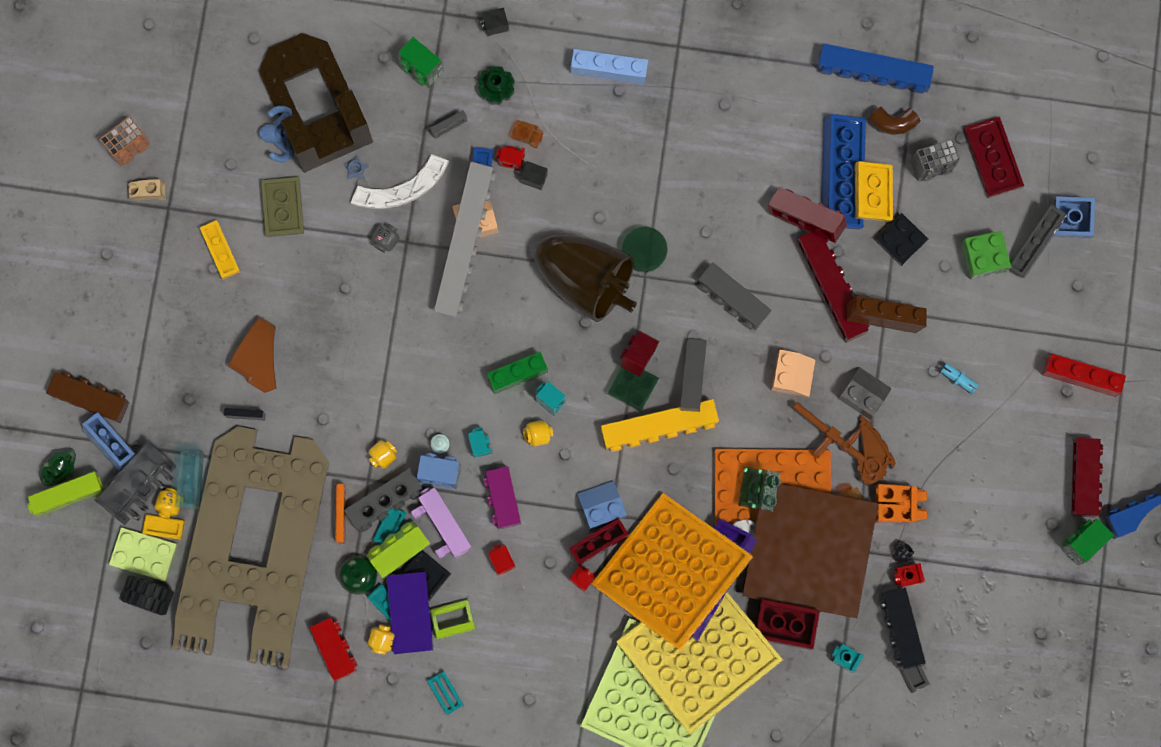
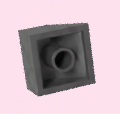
[839,367,892,420]

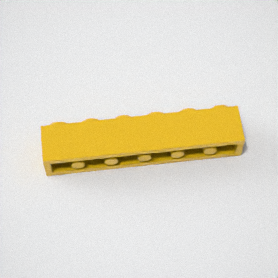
[601,399,719,452]

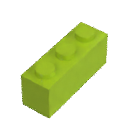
[366,521,430,578]

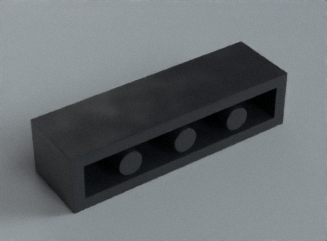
[879,587,926,671]

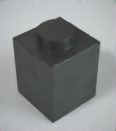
[480,7,509,36]
[518,161,548,190]

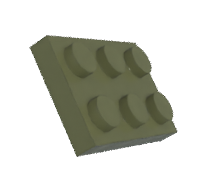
[261,177,304,237]

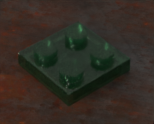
[607,368,659,412]

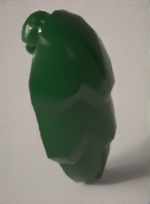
[40,450,76,486]

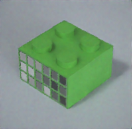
[961,231,1011,280]

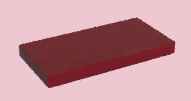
[963,116,1024,198]

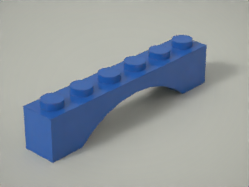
[1104,494,1161,539]

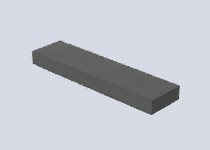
[1010,204,1067,279]
[681,339,707,412]

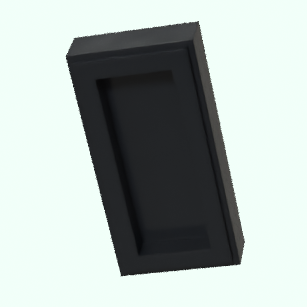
[224,408,266,421]

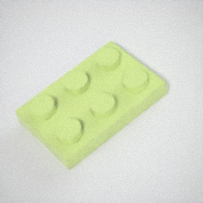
[109,528,178,582]

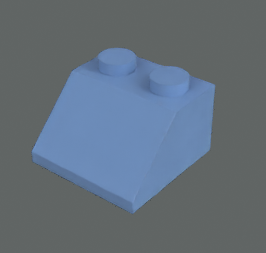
[577,481,627,530]

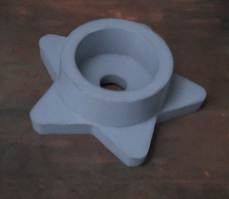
[344,156,369,179]

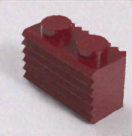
[620,330,660,377]

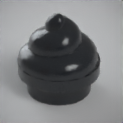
[895,542,914,562]

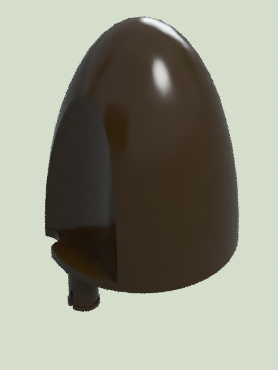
[535,235,637,322]

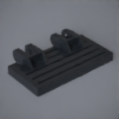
[94,441,177,525]

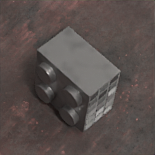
[910,139,960,182]

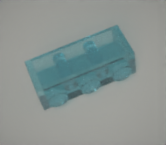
[176,449,204,510]

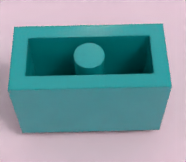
[536,381,566,416]

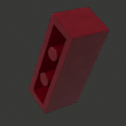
[569,518,629,566]

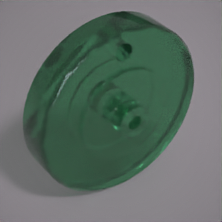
[622,226,668,273]

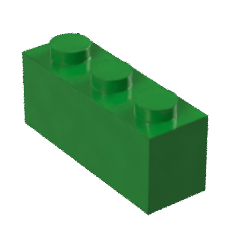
[487,351,548,394]

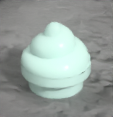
[430,434,450,454]

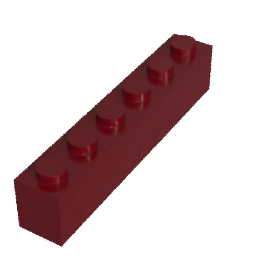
[797,232,870,343]

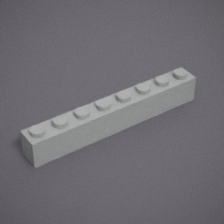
[434,161,496,317]

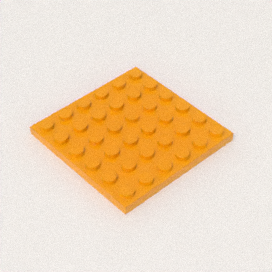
[592,493,752,651]

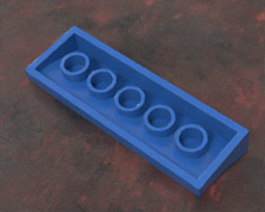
[821,114,866,230]

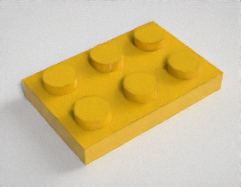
[855,161,893,222]

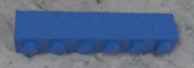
[817,43,934,93]

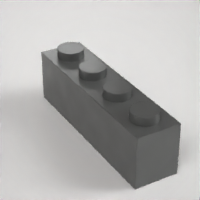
[697,262,772,331]

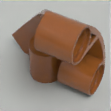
[228,317,277,393]

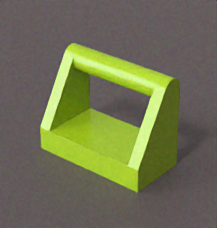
[430,599,476,640]

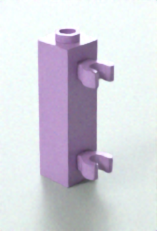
[411,487,472,559]

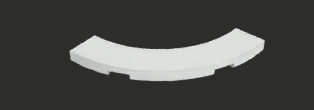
[351,154,449,209]

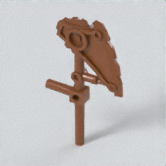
[793,402,896,486]

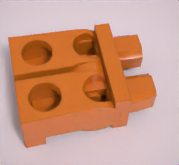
[875,484,927,523]

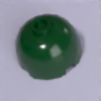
[338,556,378,595]

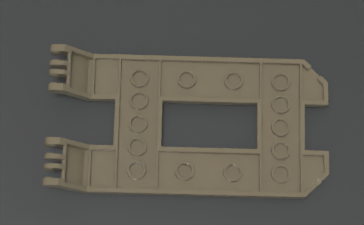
[172,427,329,670]

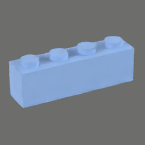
[571,49,648,84]

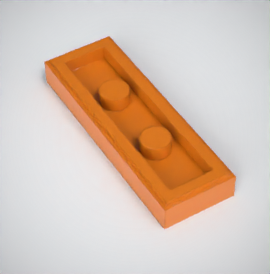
[336,484,346,544]

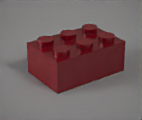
[756,599,820,650]

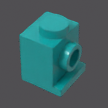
[468,427,493,458]
[831,644,864,673]

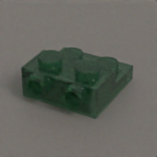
[738,467,781,511]

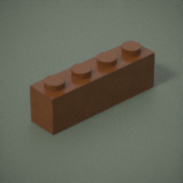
[847,296,927,333]
[46,371,130,423]

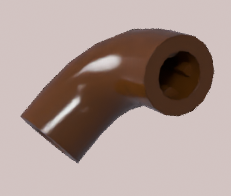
[868,106,921,135]

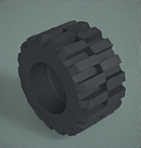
[119,576,174,616]

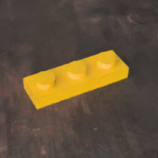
[200,220,240,280]

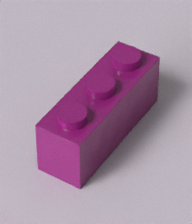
[483,466,521,530]

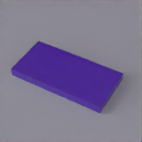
[387,572,434,654]

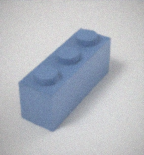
[82,412,135,472]

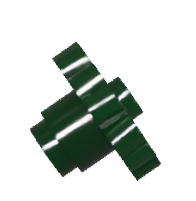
[477,66,515,105]

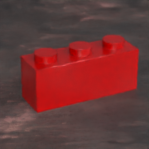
[309,618,358,682]

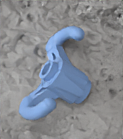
[260,106,294,162]

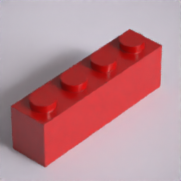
[1042,354,1126,397]

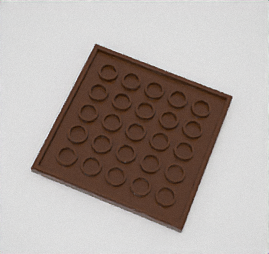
[742,481,879,619]

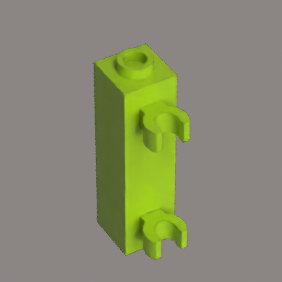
[27,471,104,517]

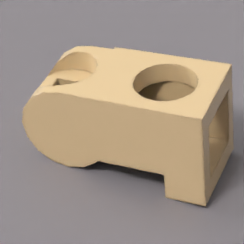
[129,179,166,201]

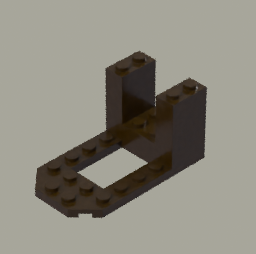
[259,33,373,173]

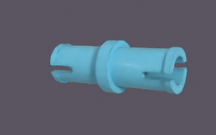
[940,362,979,394]

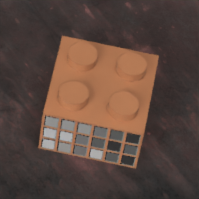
[100,116,151,166]

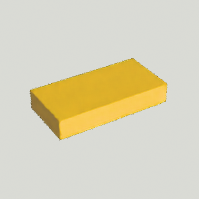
[142,515,185,540]

